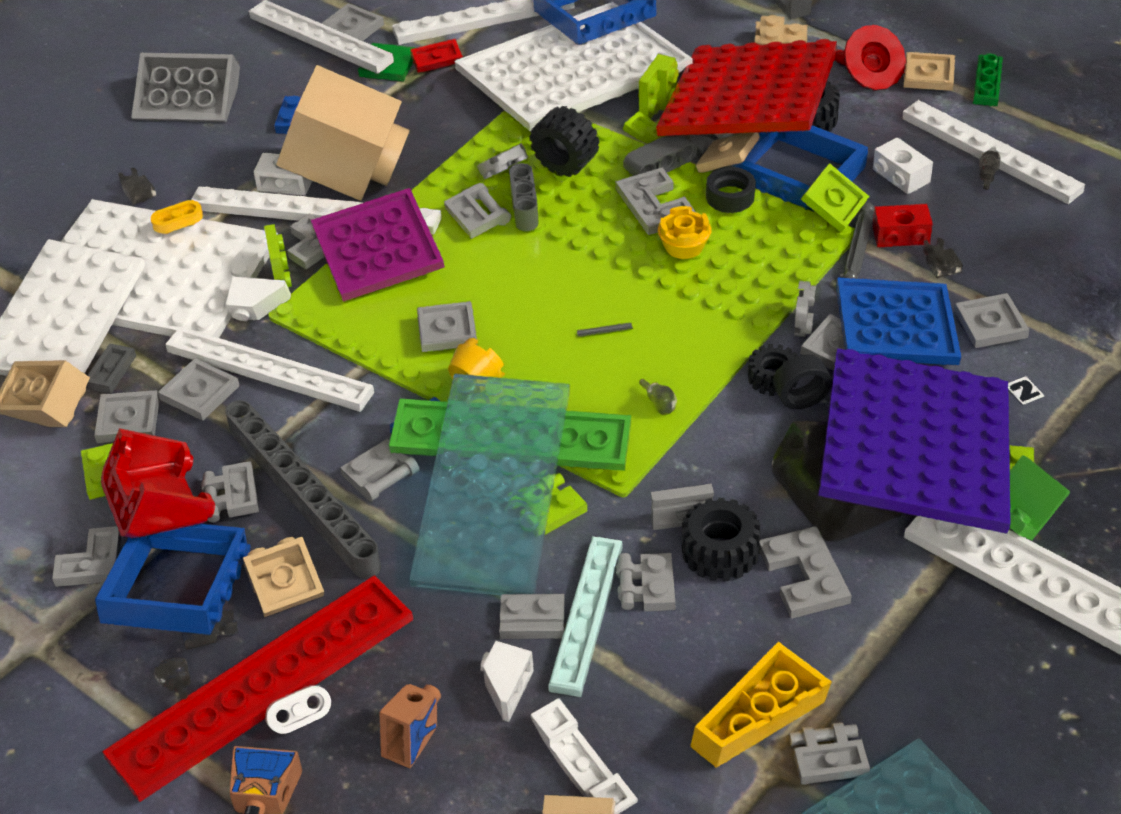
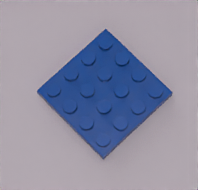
[836,278,961,365]

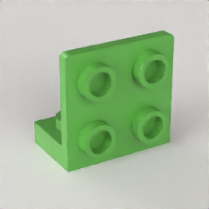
[1010,455,1070,540]

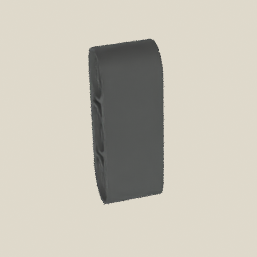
[623,135,697,176]
[509,163,539,231]

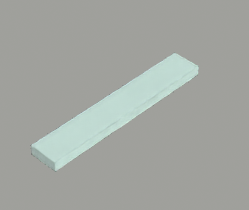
[548,536,622,697]

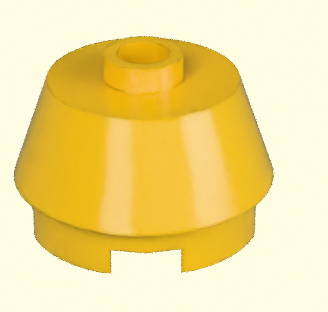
[658,206,711,259]
[448,338,505,396]

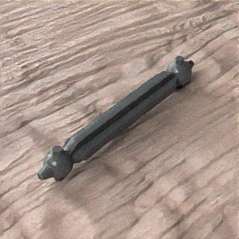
[839,201,874,279]

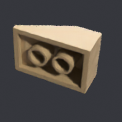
[0,360,90,427]

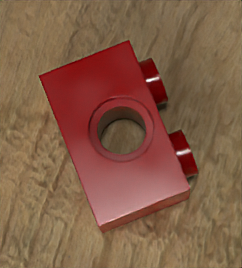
[872,204,933,247]

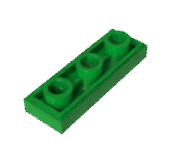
[973,53,1003,107]

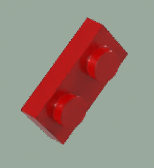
[411,39,463,73]

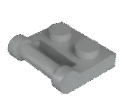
[444,183,511,239]
[340,438,419,502]

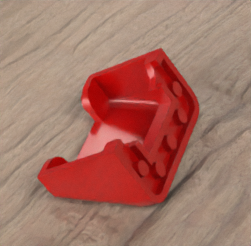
[101,428,215,538]

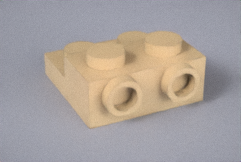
[755,15,807,45]
[243,537,324,617]

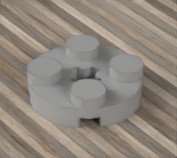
[477,143,528,179]
[794,281,816,337]

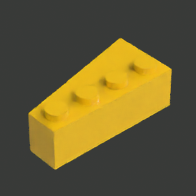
[690,642,832,768]

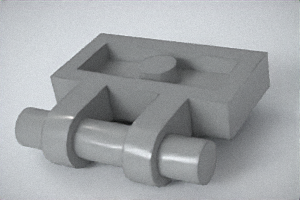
[201,461,259,523]
[616,553,676,611]
[789,722,870,785]

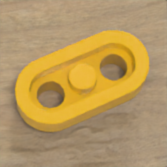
[150,200,203,234]

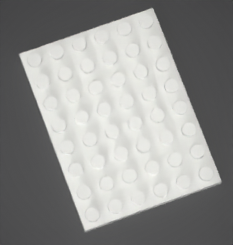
[455,2,693,131]
[61,199,278,338]

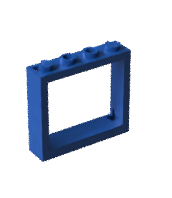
[533,0,657,45]
[732,125,868,213]
[95,524,251,635]

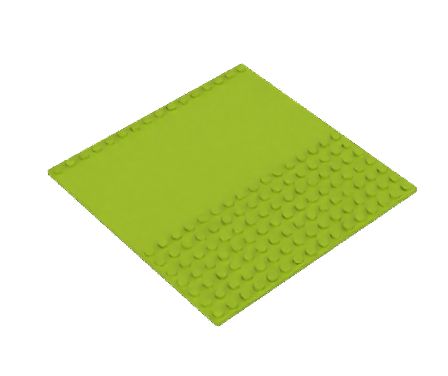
[268,110,855,497]

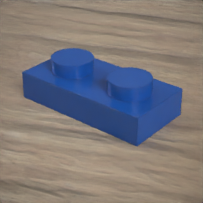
[274,96,301,134]

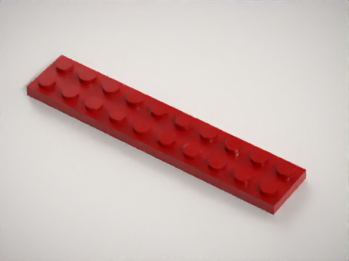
[102,575,413,802]

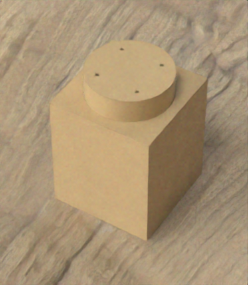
[276,65,410,201]

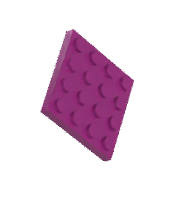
[311,188,445,301]

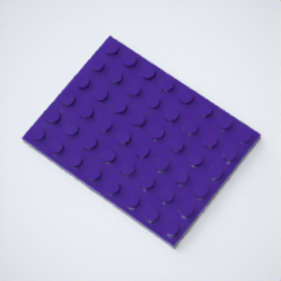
[818,348,1011,534]

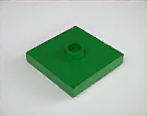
[358,43,416,82]

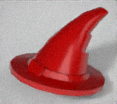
[834,25,906,90]

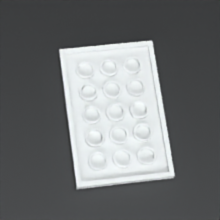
[0,239,145,376]

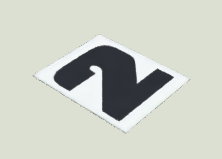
[1008,376,1044,405]

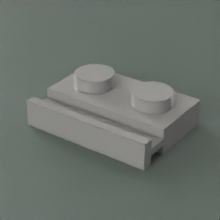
[651,484,714,530]
[499,594,565,639]

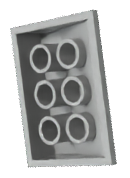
[131,53,240,122]

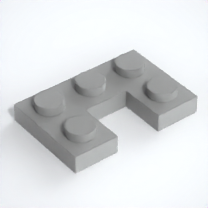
[616,167,696,235]
[759,526,852,619]

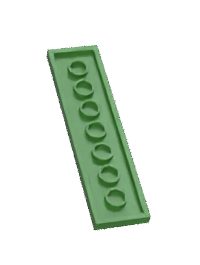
[389,398,632,471]

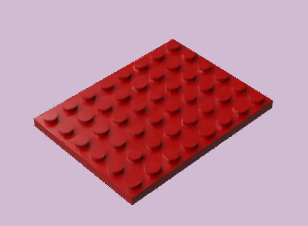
[656,39,837,136]

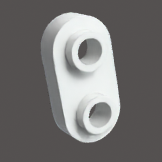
[265,685,331,734]

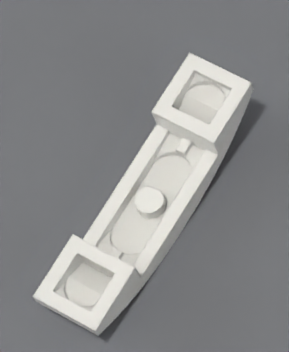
[531,698,638,814]

